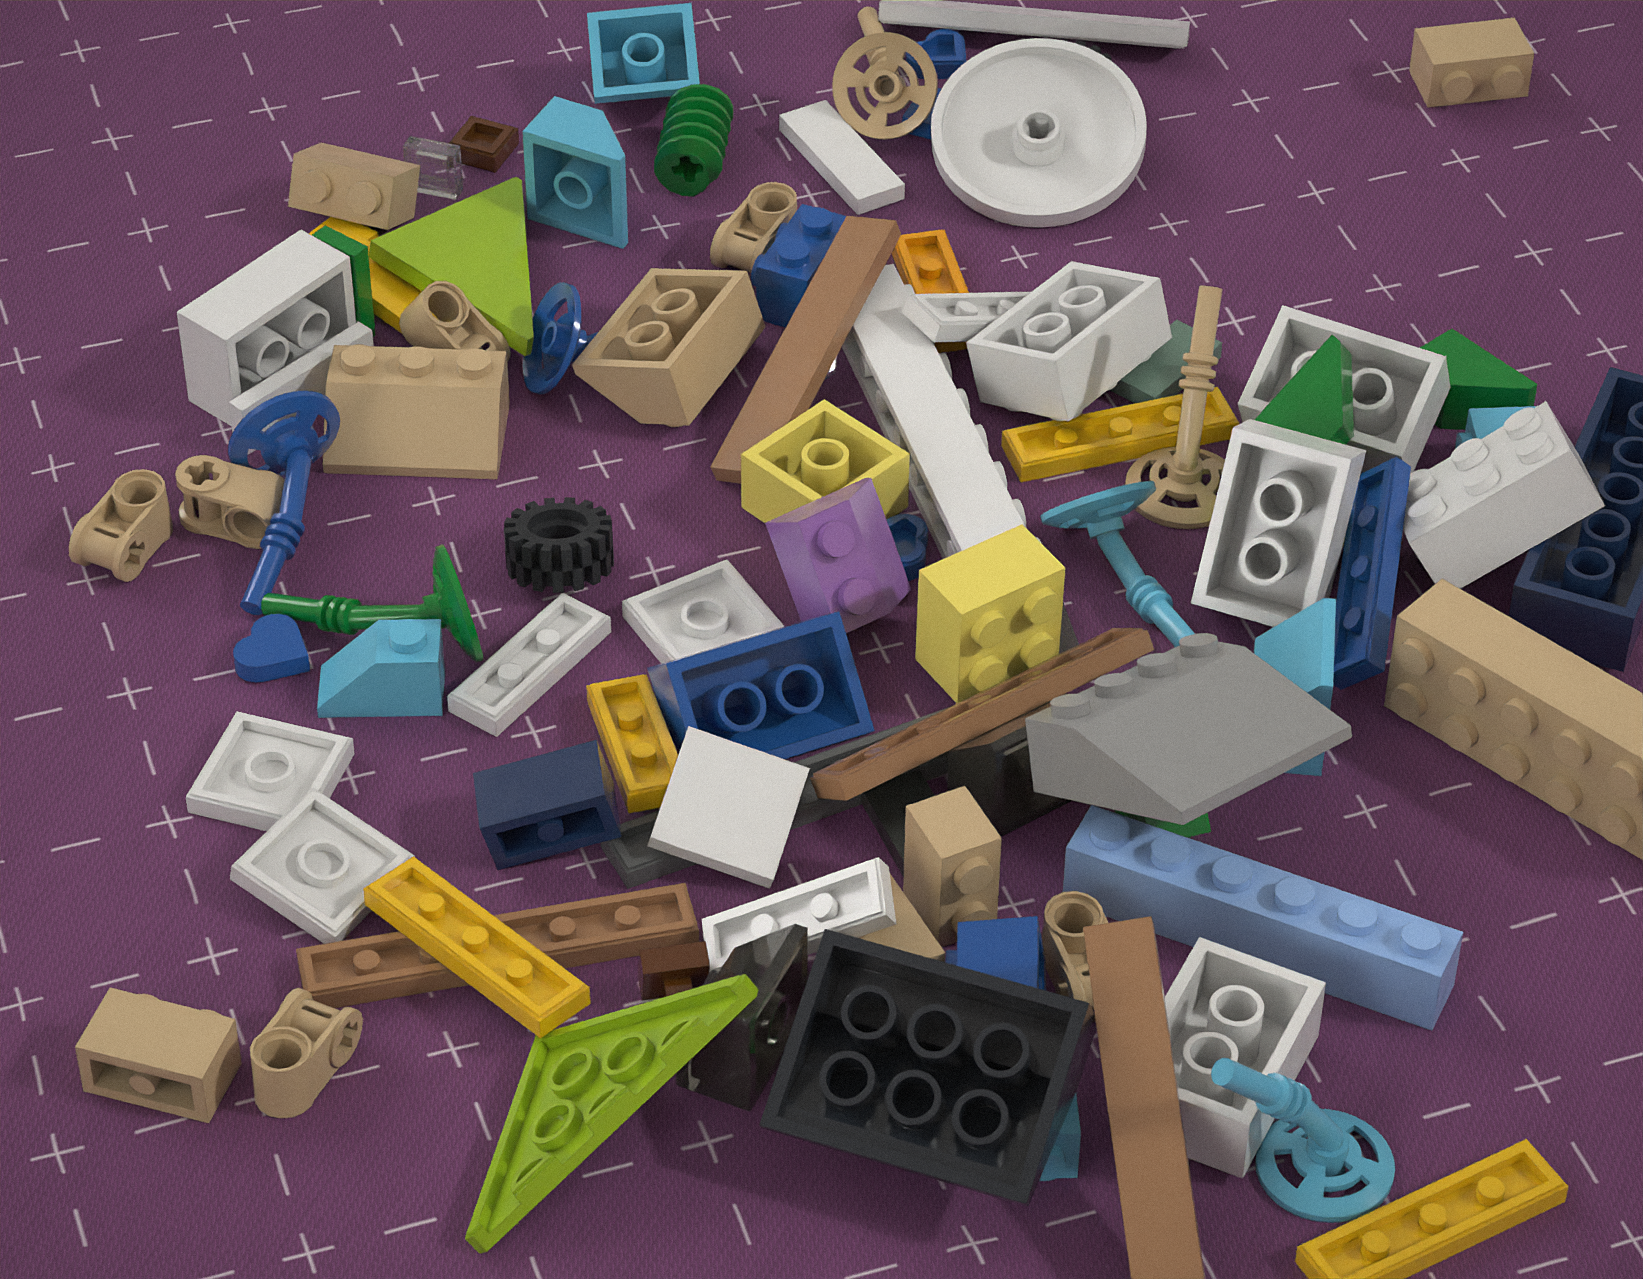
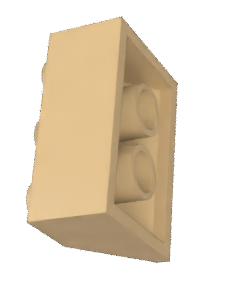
[572,268,765,427]
[323,344,510,479]

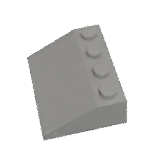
[1025,633,1352,825]

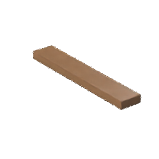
[710,216,901,484]
[810,628,1154,801]
[296,883,699,1008]
[1083,916,1205,1279]

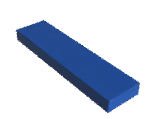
[1333,457,1411,690]

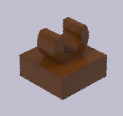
[638,941,710,1001]

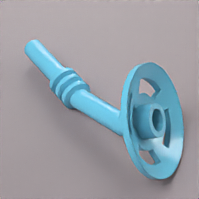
[1040,481,1195,647]
[1211,1058,1395,1223]

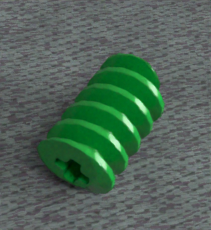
[654,84,734,197]

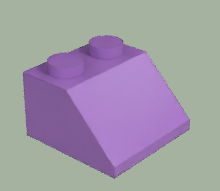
[765,478,911,633]

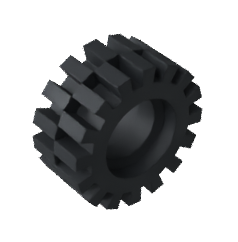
[504,497,614,593]

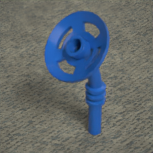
[523,282,598,395]
[228,391,340,615]

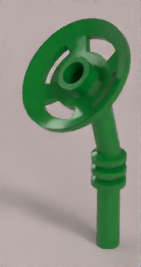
[261,544,484,663]

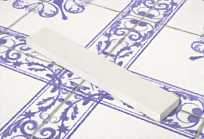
[878,0,1190,49]

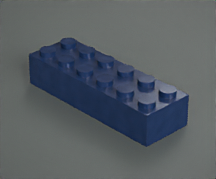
[1508,367,1643,672]

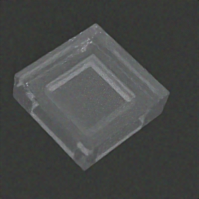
[403,136,463,200]

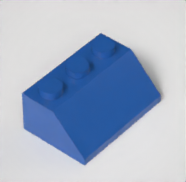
[647,611,875,759]

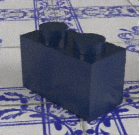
[473,740,622,870]

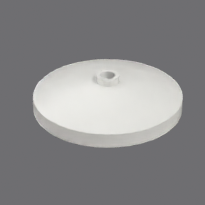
[931,38,1147,228]

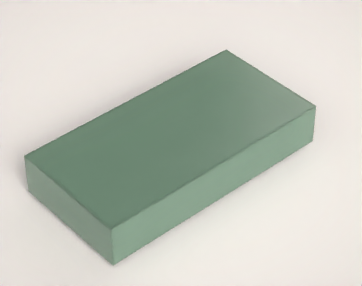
[1110,319,1222,403]

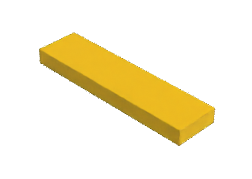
[1001,387,1239,483]
[363,856,591,1038]
[1295,1139,1569,1279]

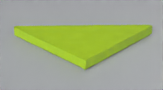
[369,177,534,356]
[465,974,759,1254]

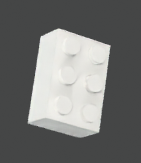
[177,230,356,426]
[966,261,1172,422]
[1238,305,1450,473]
[1403,401,1605,589]
[1191,419,1366,627]
[1165,937,1326,1179]

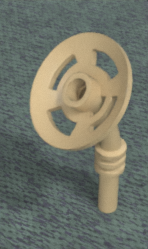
[832,7,938,140]
[1125,286,1225,529]

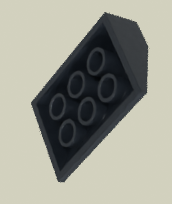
[759,929,1097,1207]

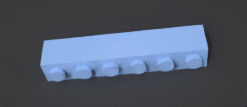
[1063,805,1463,1031]

